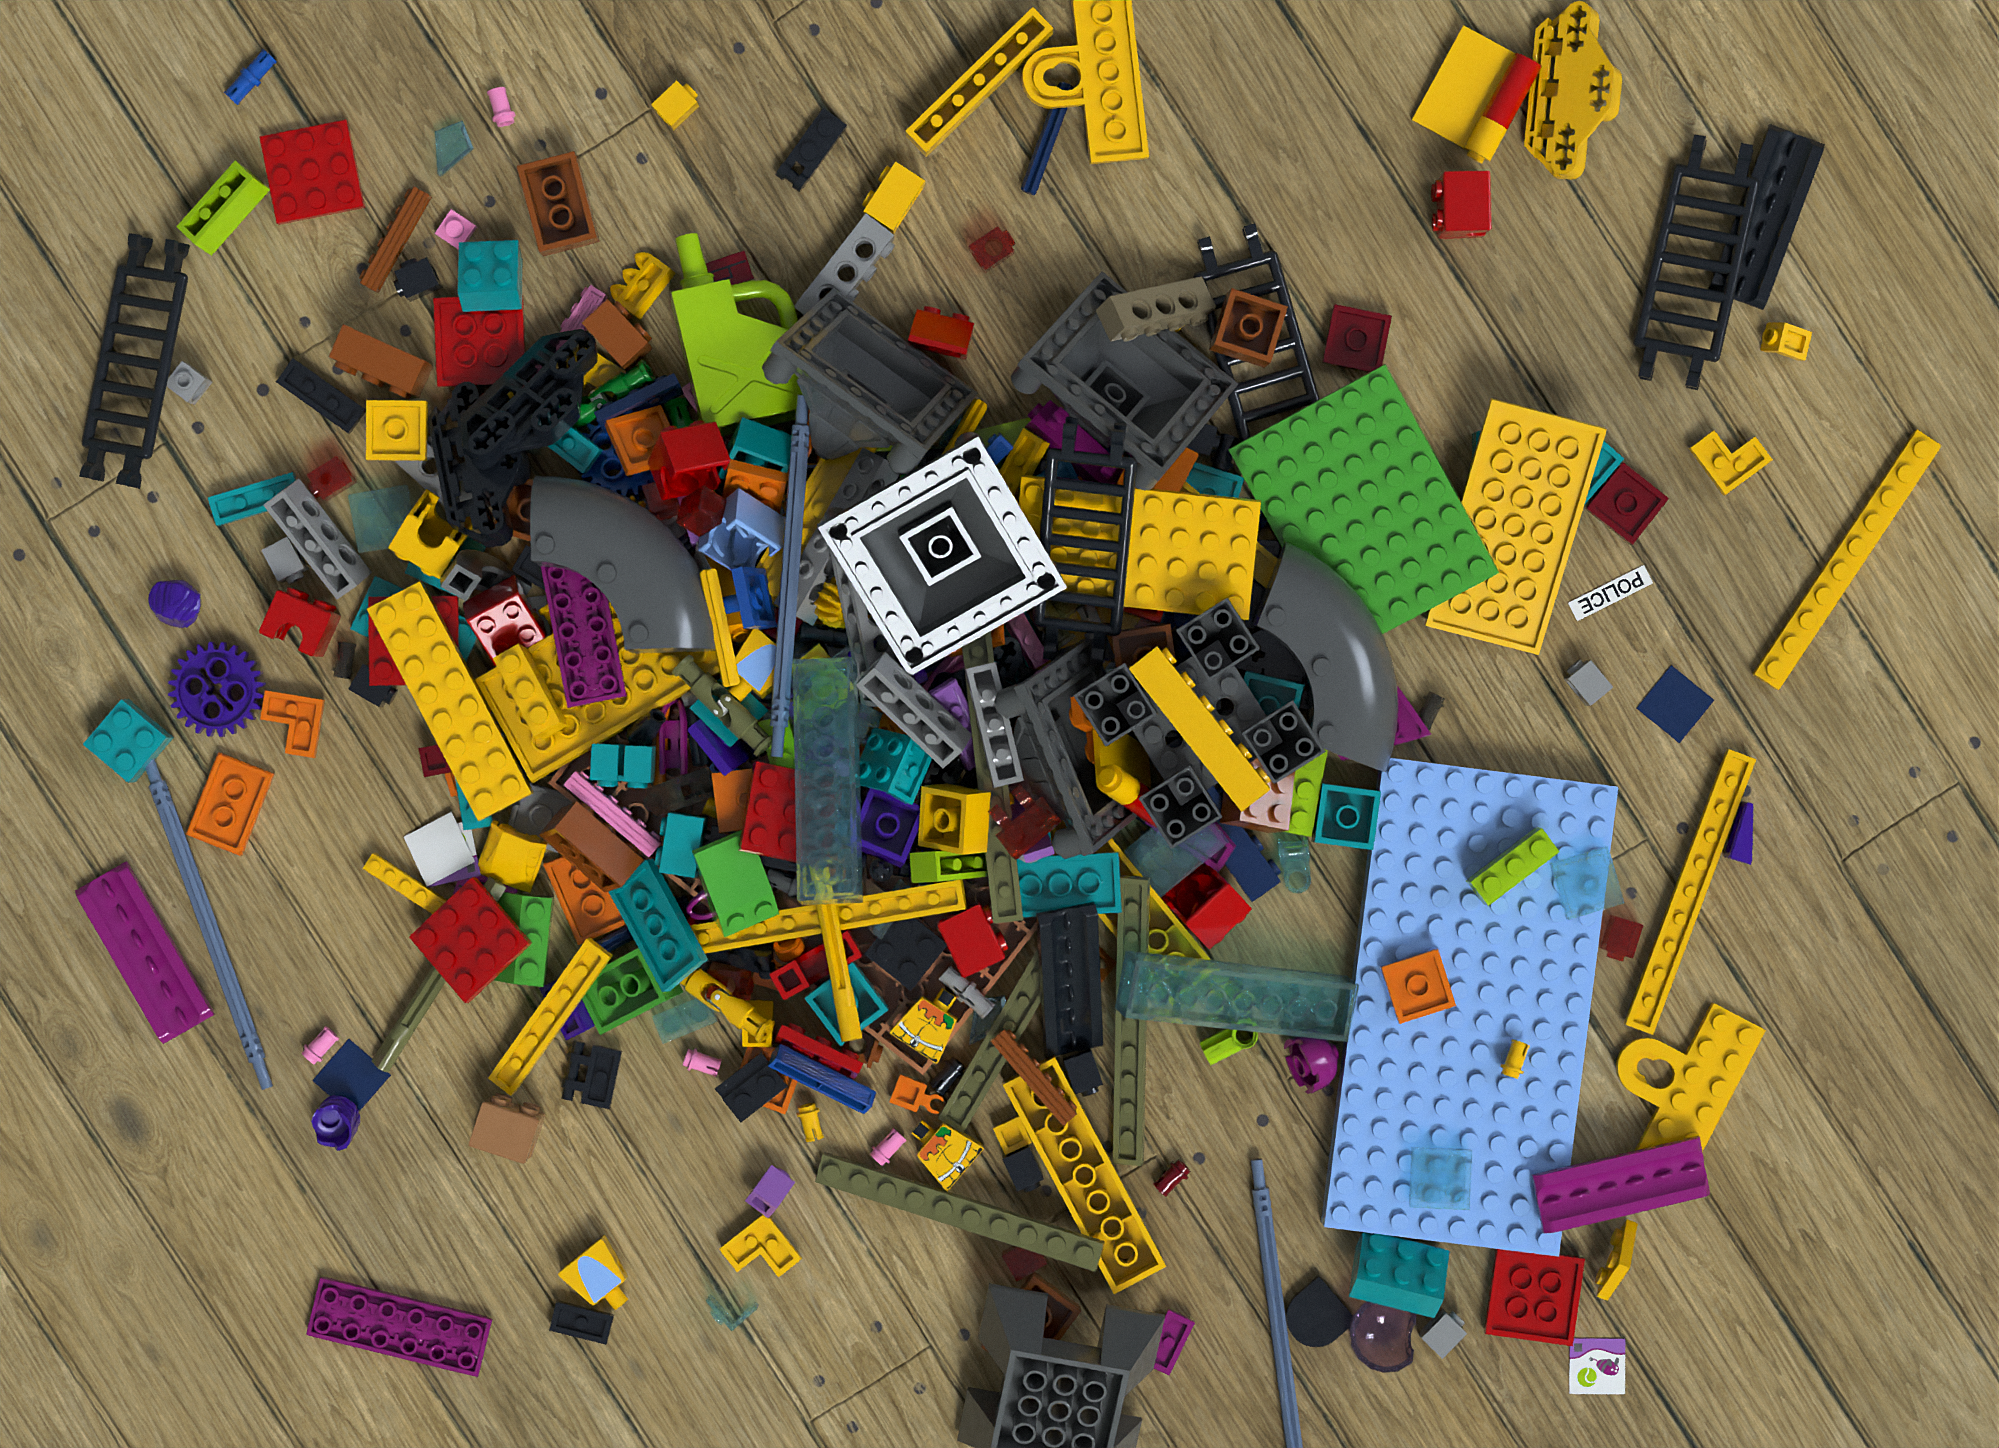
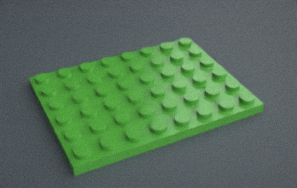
[1228,363,1499,634]

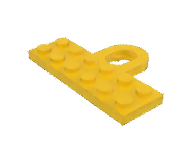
[1021,0,1149,164]
[1616,1002,1766,1152]

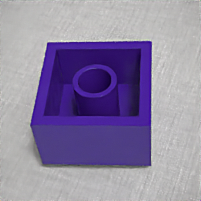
[846,788,920,868]

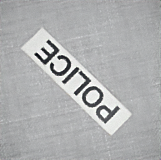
[1568,565,1653,621]

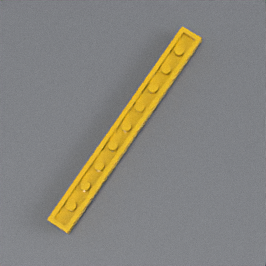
[1752,429,1942,690]
[1624,749,1756,1035]
[690,879,967,954]

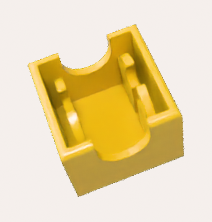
[388,489,472,579]

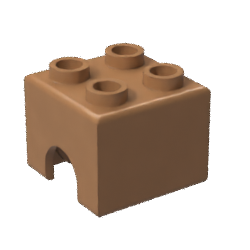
[469,1092,545,1164]

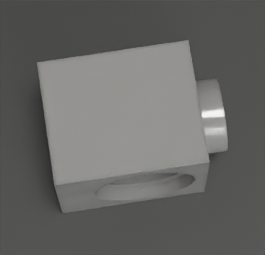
[167,361,212,405]
[261,536,309,585]
[1564,660,1613,706]
[1418,1308,1467,1359]

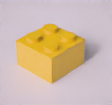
[918,783,991,855]

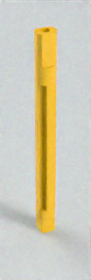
[809,865,862,1042]

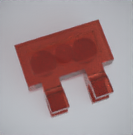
[988,785,1062,860]

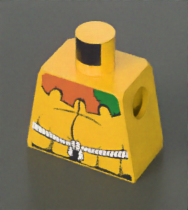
[890,988,957,1064]
[911,1120,984,1192]

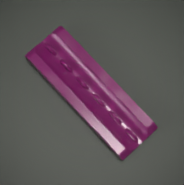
[541,567,627,708]
[75,861,215,1044]
[1532,1136,1710,1233]
[306,1277,493,1377]

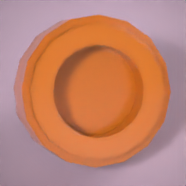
[773,937,805,962]

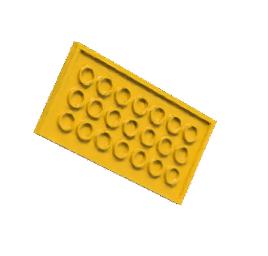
[1424,398,1607,655]
[1019,475,1261,620]
[475,602,720,783]

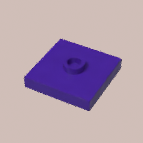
[687,719,750,776]

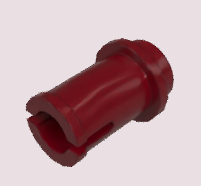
[1153,1159,1191,1197]

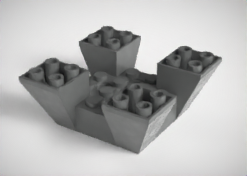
[1073,598,1326,849]
[957,1283,1165,1448]

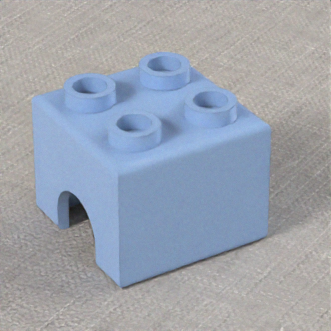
[698,488,785,571]

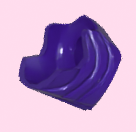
[148,580,201,628]
[311,1096,360,1151]

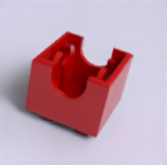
[1431,171,1492,239]
[648,420,730,500]
[463,575,547,666]
[259,587,341,657]
[1160,860,1252,950]
[938,902,1009,978]

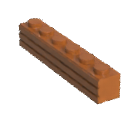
[359,186,432,294]
[990,1028,1077,1126]

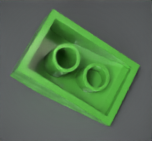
[692,830,779,937]
[582,948,683,1035]

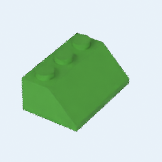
[494,892,554,987]

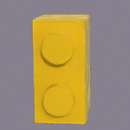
[862,161,926,234]

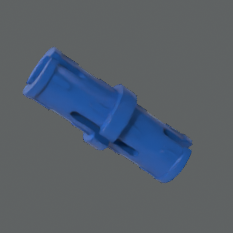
[224,49,277,105]

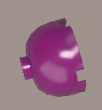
[1284,1033,1339,1094]

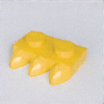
[610,252,676,320]

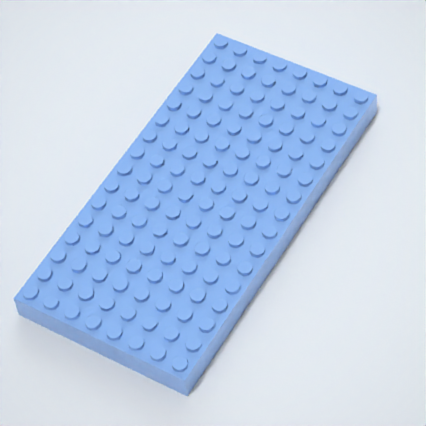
[1321,758,1618,1257]

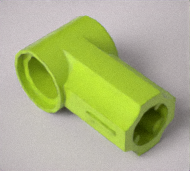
[1199,1019,1258,1065]

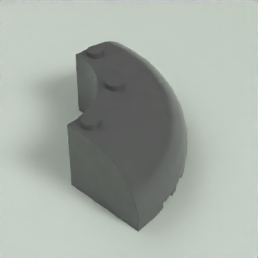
[530,476,716,654]
[1252,542,1398,772]

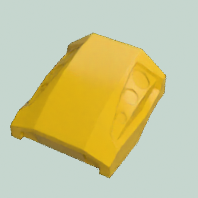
[478,820,548,893]

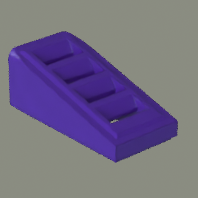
[1724,801,1753,865]

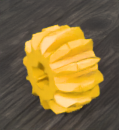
[814,577,845,629]

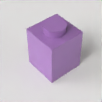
[745,1165,795,1218]

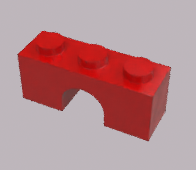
[769,929,863,1000]

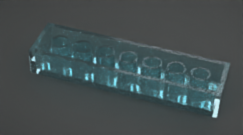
[793,657,863,905]
[1115,951,1359,1042]

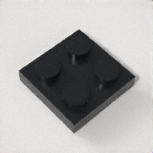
[865,918,947,991]

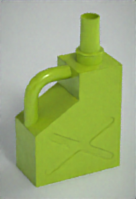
[671,233,809,437]

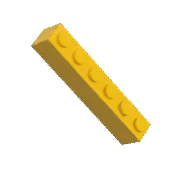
[905,7,1054,157]
[1129,646,1271,812]

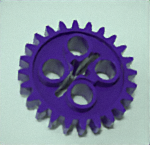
[168,642,266,737]

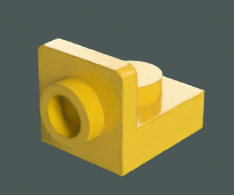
[1760,322,1812,361]

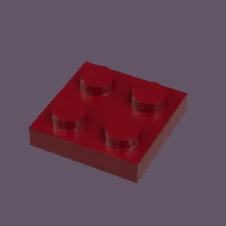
[1322,304,1392,372]
[1585,462,1669,545]

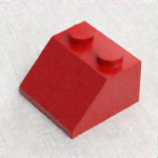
[908,306,974,360]

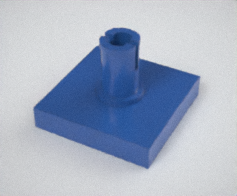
[722,567,777,630]

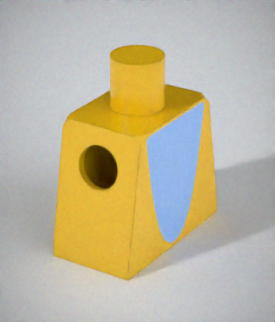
[727,629,800,703]
[558,1235,628,1310]

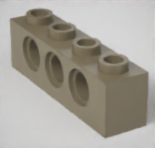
[1096,276,1216,342]

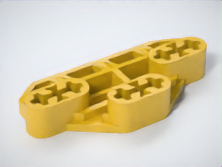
[1524,1,1622,180]

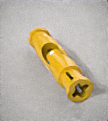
[680,969,775,1043]

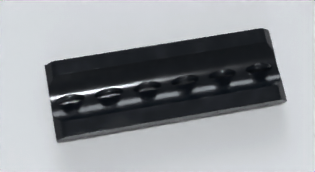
[1708,124,1825,310]
[1036,901,1104,1059]

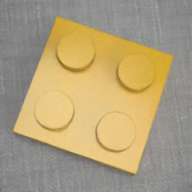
[366,400,428,461]

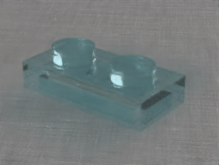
[652,994,718,1044]

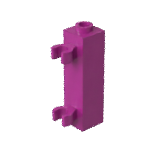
[1025,400,1123,484]

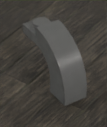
[440,549,532,601]

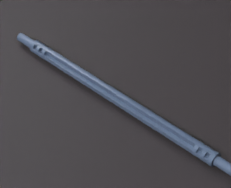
[770,395,810,757]
[145,759,273,1090]
[1251,1159,1303,1448]

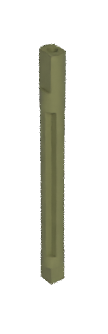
[372,876,507,1073]

